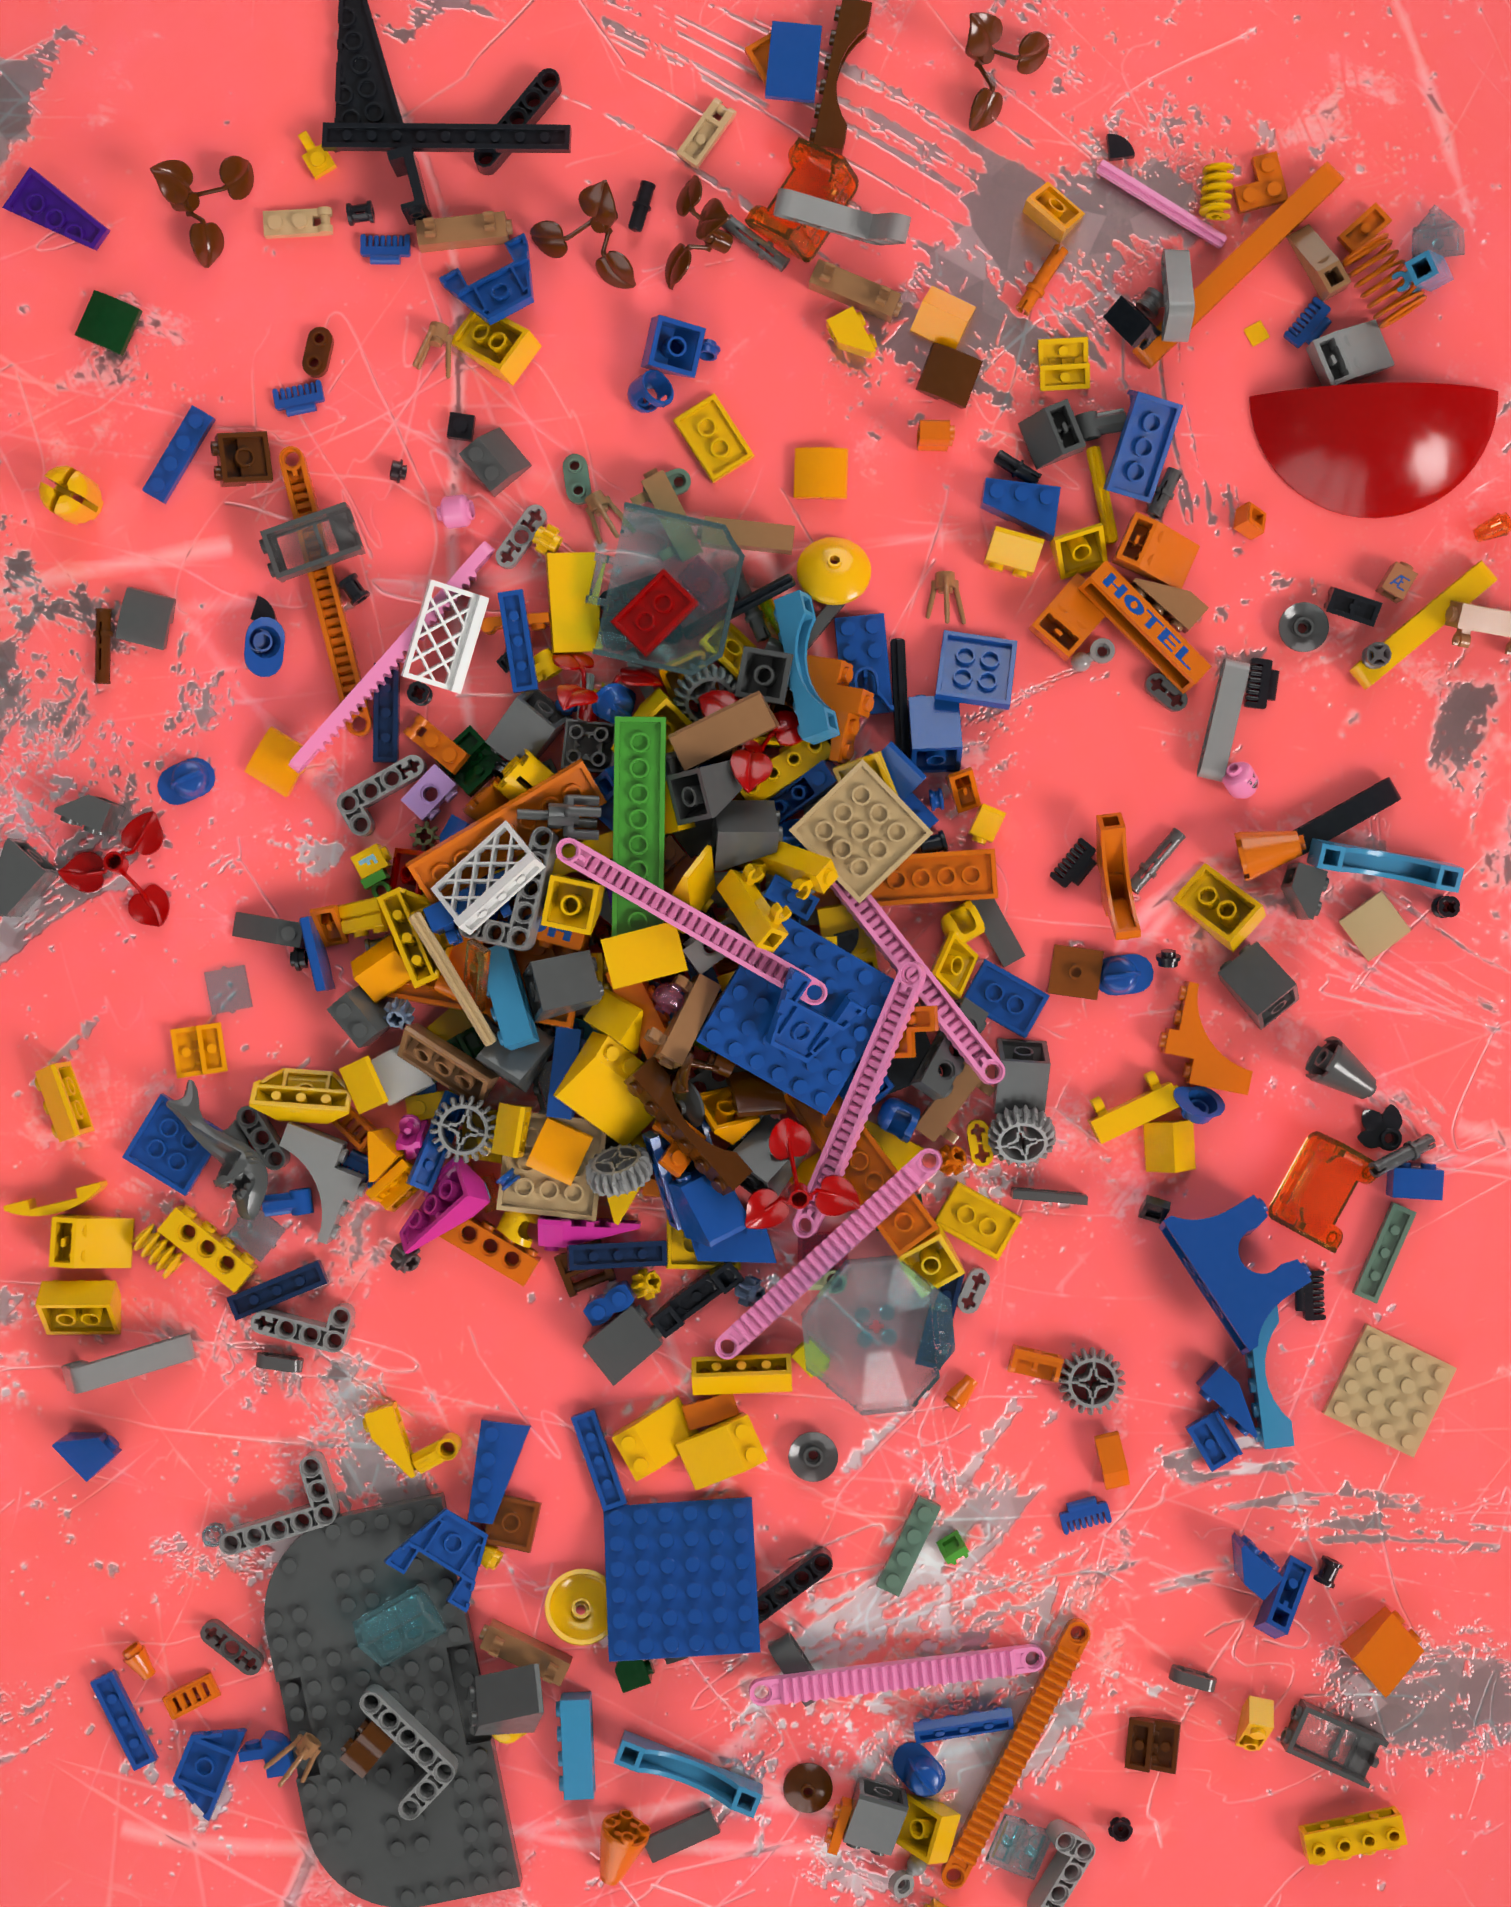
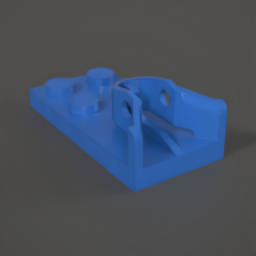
[1103,390,1183,503]
[834,613,894,715]

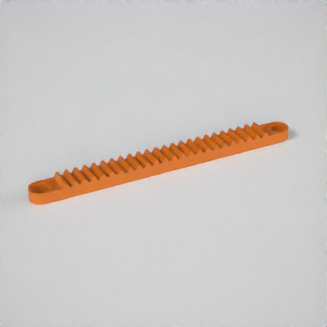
[279,446,373,737]
[941,1618,1091,1889]

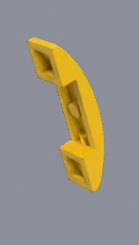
[3,1180,108,1216]

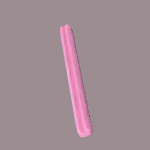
[1096,160,1227,249]

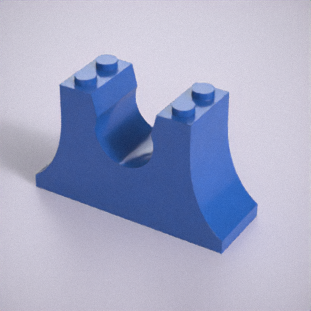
[1159,1195,1312,1355]

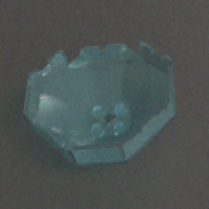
[801,1255,955,1416]

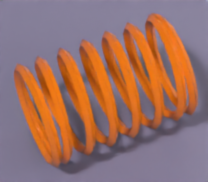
[1341,233,1427,329]

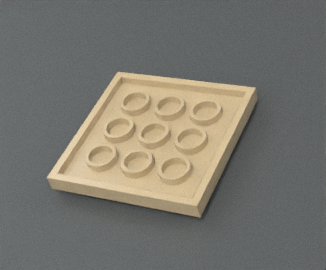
[789,759,933,904]
[496,1112,606,1221]
[1322,1323,1457,1458]

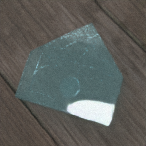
[1412,204,1465,258]

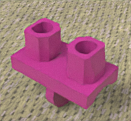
[395,1114,429,1159]

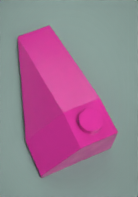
[399,1157,490,1254]
[538,1215,641,1251]

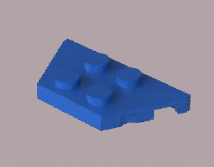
[172,1728,247,1821]

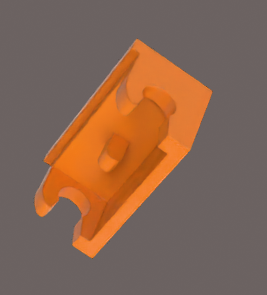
[1007,1344,1064,1383]

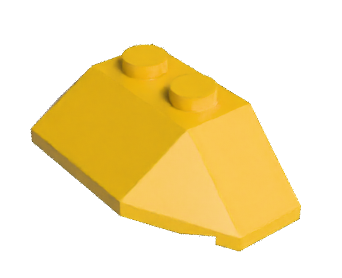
[377,887,454,989]
[249,1068,352,1124]

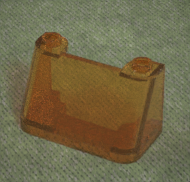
[745,137,859,262]
[1268,1131,1376,1253]

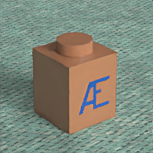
[1375,561,1418,604]

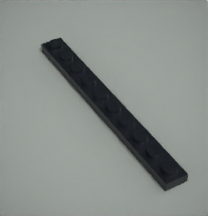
[322,122,572,153]

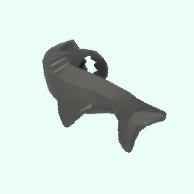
[166,1080,268,1220]

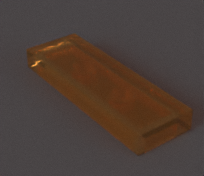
[463,938,491,1012]

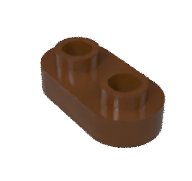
[302,327,334,378]

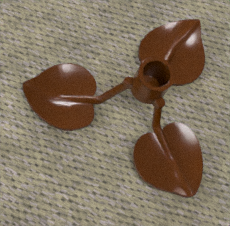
[965,12,1049,131]
[150,156,254,268]
[665,175,733,290]
[530,180,637,289]
[671,991,735,1094]

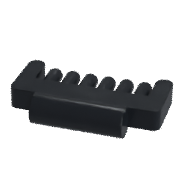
[1244,658,1280,710]
[1050,838,1097,888]
[1295,1269,1326,1321]

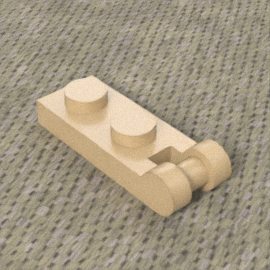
[676,97,737,169]
[263,206,333,239]

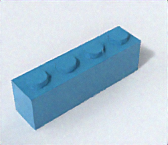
[477,946,540,1051]
[556,1691,596,1800]

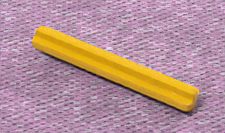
[1086,446,1118,544]

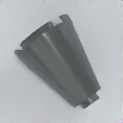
[1305,1036,1377,1099]

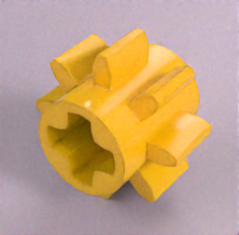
[532,524,563,556]
[631,1268,661,1300]

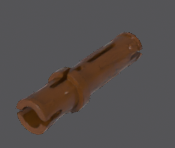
[93,608,114,684]

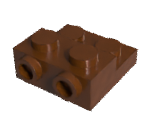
[210,431,273,487]

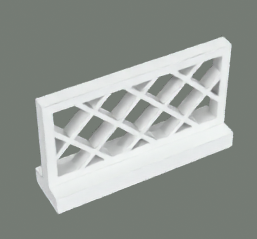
[401,579,489,694]
[430,820,546,935]

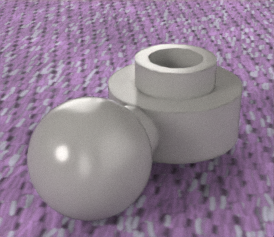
[1071,638,1115,672]
[888,1855,926,1899]

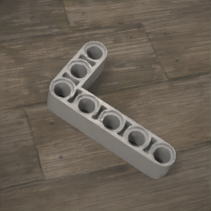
[773,188,911,246]
[458,827,559,951]
[61,1333,196,1394]
[219,1451,341,1555]
[359,1684,459,1821]

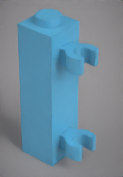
[1392,250,1454,293]

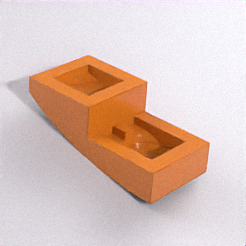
[681,1394,739,1430]

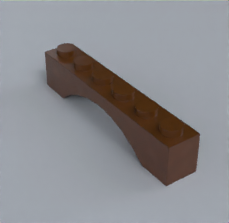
[809,0,872,158]
[624,1057,753,1196]

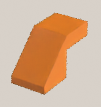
[1094,1431,1130,1490]

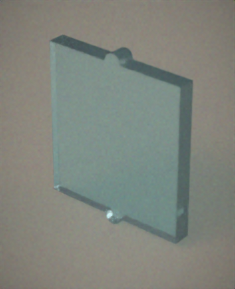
[204,965,253,1015]
[227,1209,287,1262]

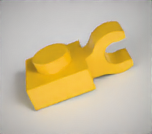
[298,130,337,180]

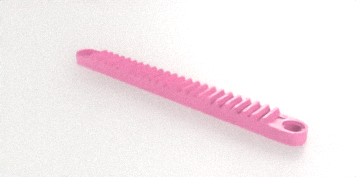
[288,541,495,773]
[556,838,828,1005]
[829,880,1005,1085]
[792,962,926,1238]
[714,1148,943,1360]
[748,1644,1045,1706]

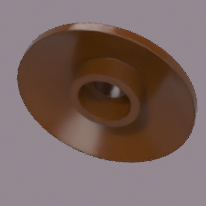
[783,1763,833,1813]

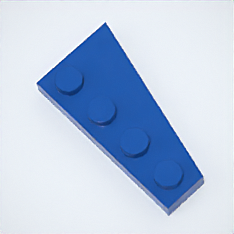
[468,1420,531,1524]

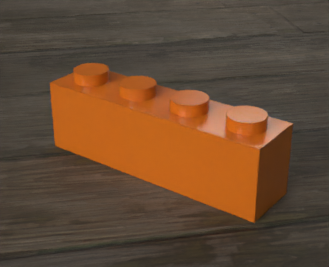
[605,972,670,1061]

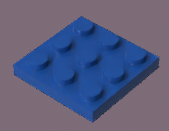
[934,630,1018,710]
[122,1093,223,1196]

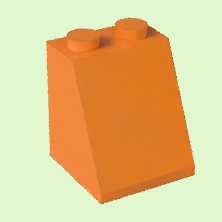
[1340,1606,1424,1698]

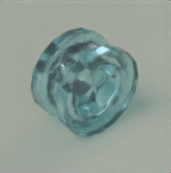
[202,1522,226,1547]

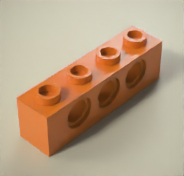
[439,1217,541,1287]

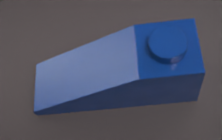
[1253,1555,1313,1639]

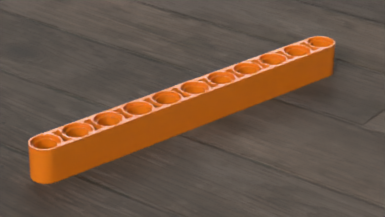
[1132,161,1345,369]

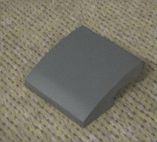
[115,587,176,650]

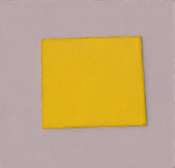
[1244,320,1270,347]

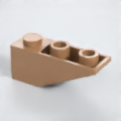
[1286,224,1352,302]
[1130,578,1209,633]

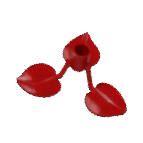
[552,653,663,722]
[698,690,803,793]
[58,811,170,927]
[745,1118,860,1229]

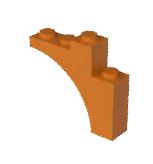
[807,655,874,765]
[1096,812,1141,940]
[1158,981,1253,1095]

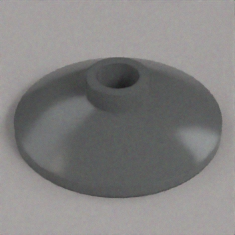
[1278,602,1329,652]
[673,1081,705,1128]
[788,1432,838,1482]

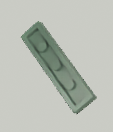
[1352,1201,1417,1304]
[876,1494,941,1597]

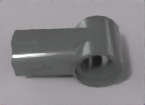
[1075,408,1126,442]

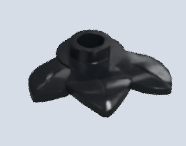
[1357,1104,1403,1151]

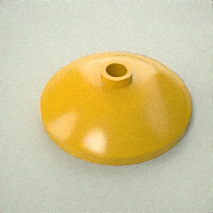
[796,537,871,605]
[544,1569,608,1646]

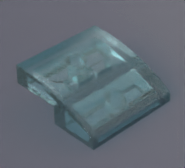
[986,1814,1051,1880]

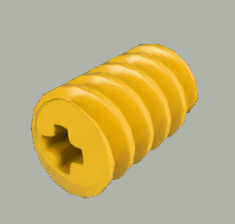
[1199,162,1235,221]
[131,1223,185,1279]

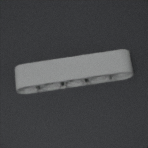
[1197,658,1250,782]

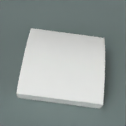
[371,1045,437,1106]

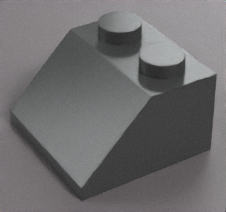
[459,427,532,498]
[735,646,793,705]

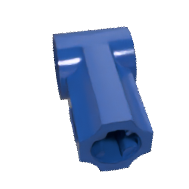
[262,1187,314,1217]

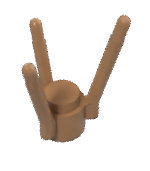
[412,321,453,379]
[584,490,636,544]
[926,571,966,625]
[263,1732,322,1788]

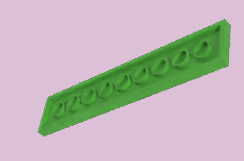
[612,716,666,937]

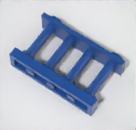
[642,1119,713,1231]

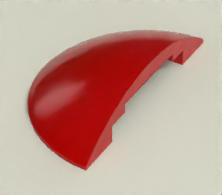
[1249,382,1499,519]

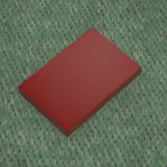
[610,568,699,657]

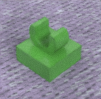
[360,869,392,897]
[936,1530,969,1565]

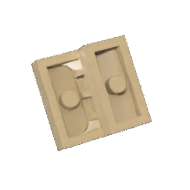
[1339,890,1411,962]

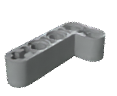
[1161,249,1195,342]
[336,755,427,837]
[250,1303,356,1353]
[1027,1819,1096,1907]

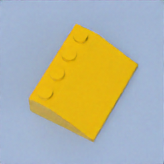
[553,1031,673,1146]

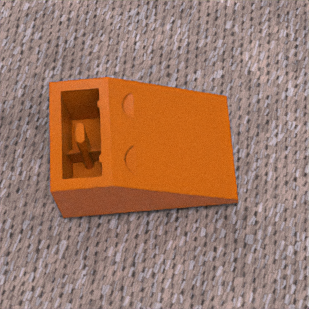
[1111,512,1200,589]
[1028,572,1105,662]

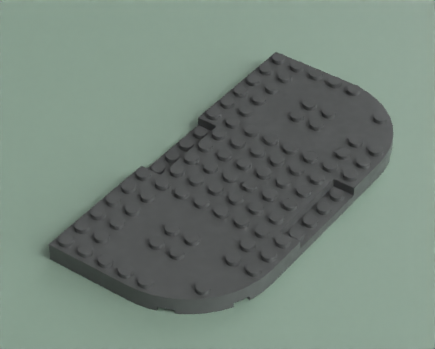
[264,1492,523,1907]

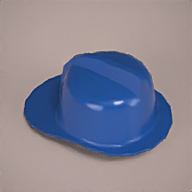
[244,617,285,677]
[592,683,636,724]
[157,758,215,805]
[1099,954,1154,996]
[1173,1086,1225,1124]
[892,1742,946,1797]

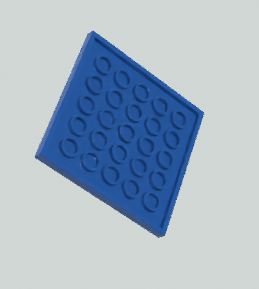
[695,918,894,1116]
[603,1497,761,1662]

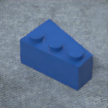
[980,477,1061,542]
[691,1228,777,1263]

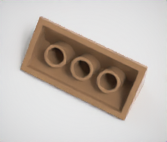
[668,691,780,771]
[397,1023,500,1107]

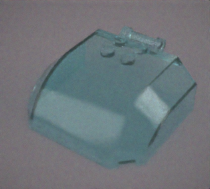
[585,502,745,676]

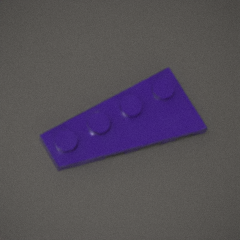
[2,167,111,251]

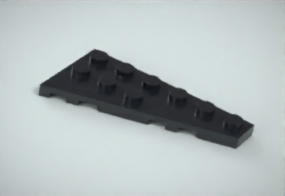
[334,0,404,153]

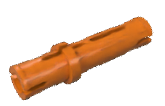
[1015,244,1068,316]

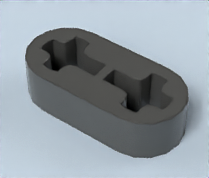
[1144,673,1188,712]
[256,1352,304,1373]
[1168,1664,1217,1692]

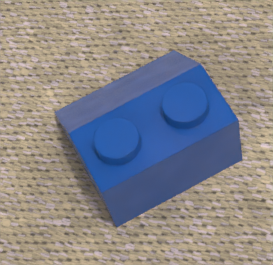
[641,315,706,378]

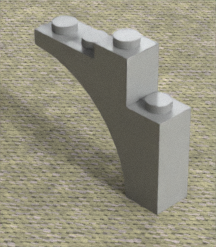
[279,1122,368,1244]

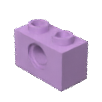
[401,764,459,821]

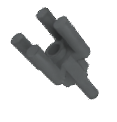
[517,794,601,840]

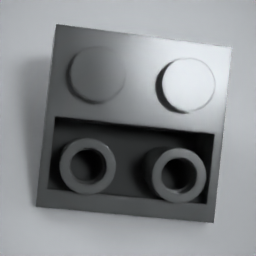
[1018,399,1086,470]
[54,794,126,837]
[1281,862,1329,920]

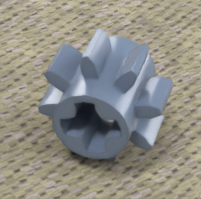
[383,997,415,1030]
[734,1276,765,1308]

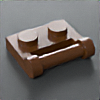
[554,1238,617,1298]

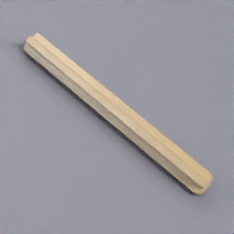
[409,912,497,1046]

